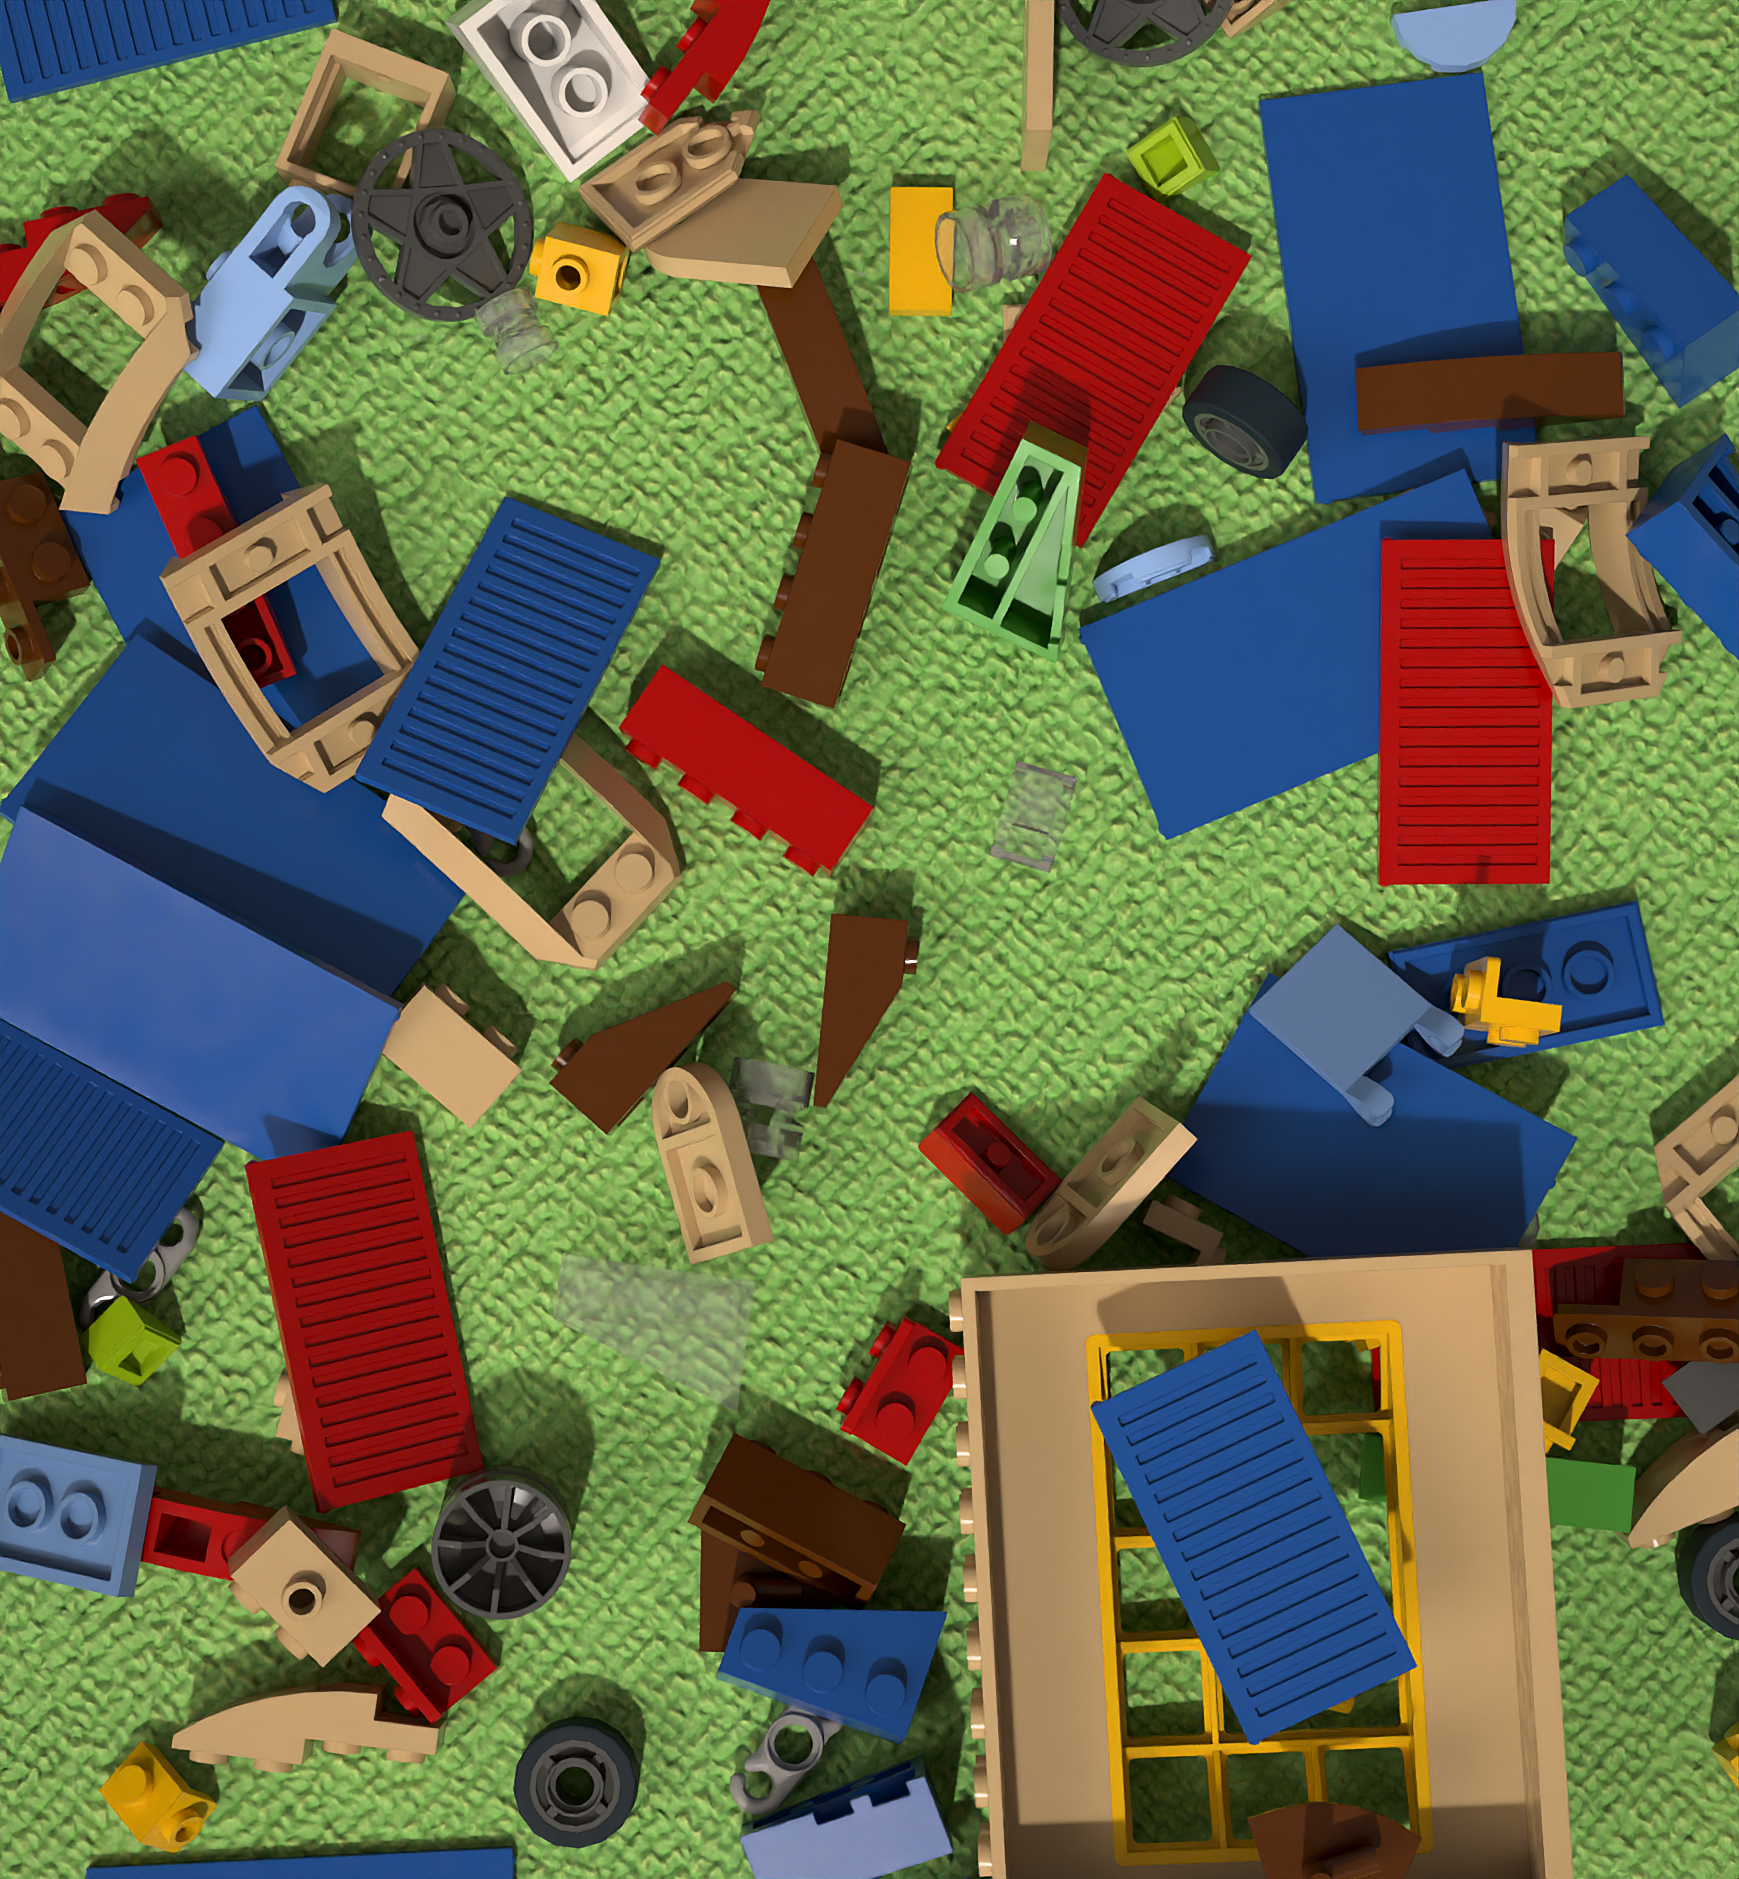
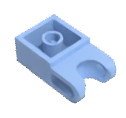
[184,185,373,401]

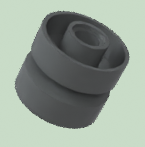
[431,1464,572,1620]

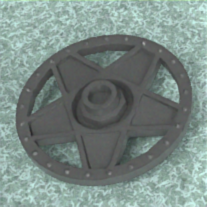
[1055,0,1235,68]
[351,129,532,323]

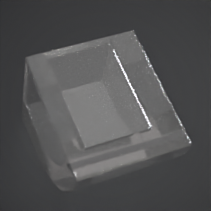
[989,760,1078,873]

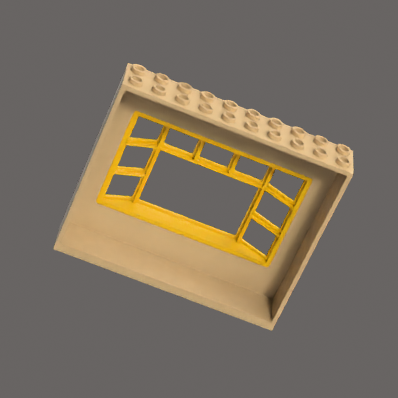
[949,1247,1574,1879]

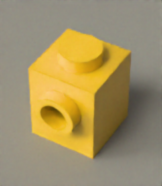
[529,221,630,316]

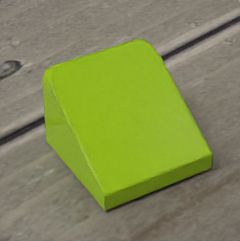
[1126,116,1220,204]
[81,1295,183,1387]

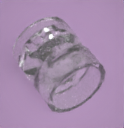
[934,192,1052,294]
[729,1057,815,1162]

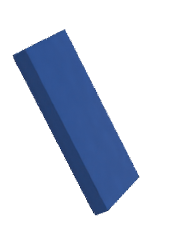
[1385,901,1665,1070]

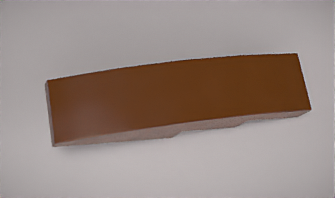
[754,255,889,456]
[1355,352,1626,436]

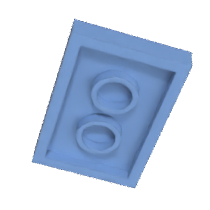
[0,1432,158,1597]

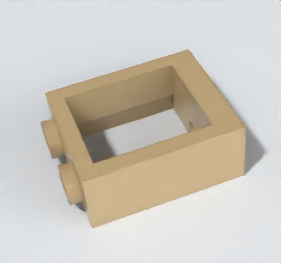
[275,28,457,199]

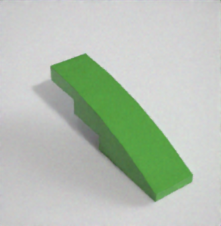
[1358,1434,1636,1533]

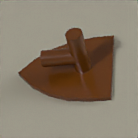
[699,1530,836,1652]
[1247,1801,1422,1879]

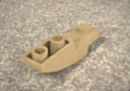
[1613,1409,1739,1549]
[172,1682,447,1773]

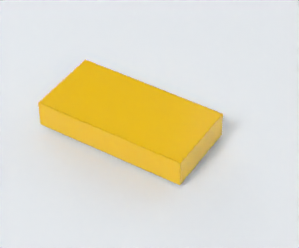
[889,187,953,316]

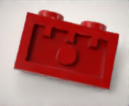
[835,1314,964,1466]
[352,1565,500,1724]

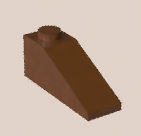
[813,913,919,1109]
[549,981,738,1136]

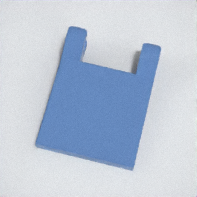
[1249,924,1465,1127]

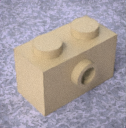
[382,981,522,1128]
[227,1504,381,1667]

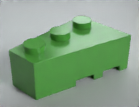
[941,421,1089,663]

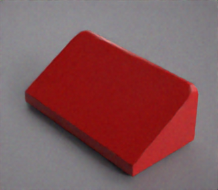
[918,1092,1062,1235]

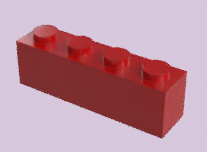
[619,664,874,877]

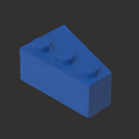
[1563,174,1739,409]

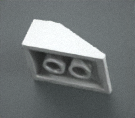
[445,0,650,183]

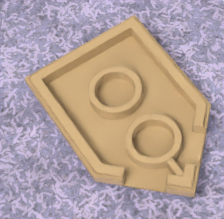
[577,109,761,254]

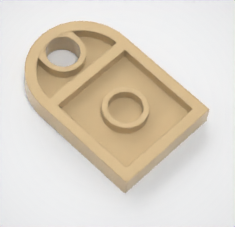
[1020,0,1054,172]
[643,178,843,288]
[652,1062,774,1265]
[1025,1096,1197,1271]

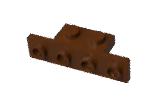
[0,471,90,682]
[1553,1258,1739,1364]

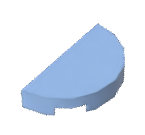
[1390,0,1516,73]
[1092,535,1217,604]

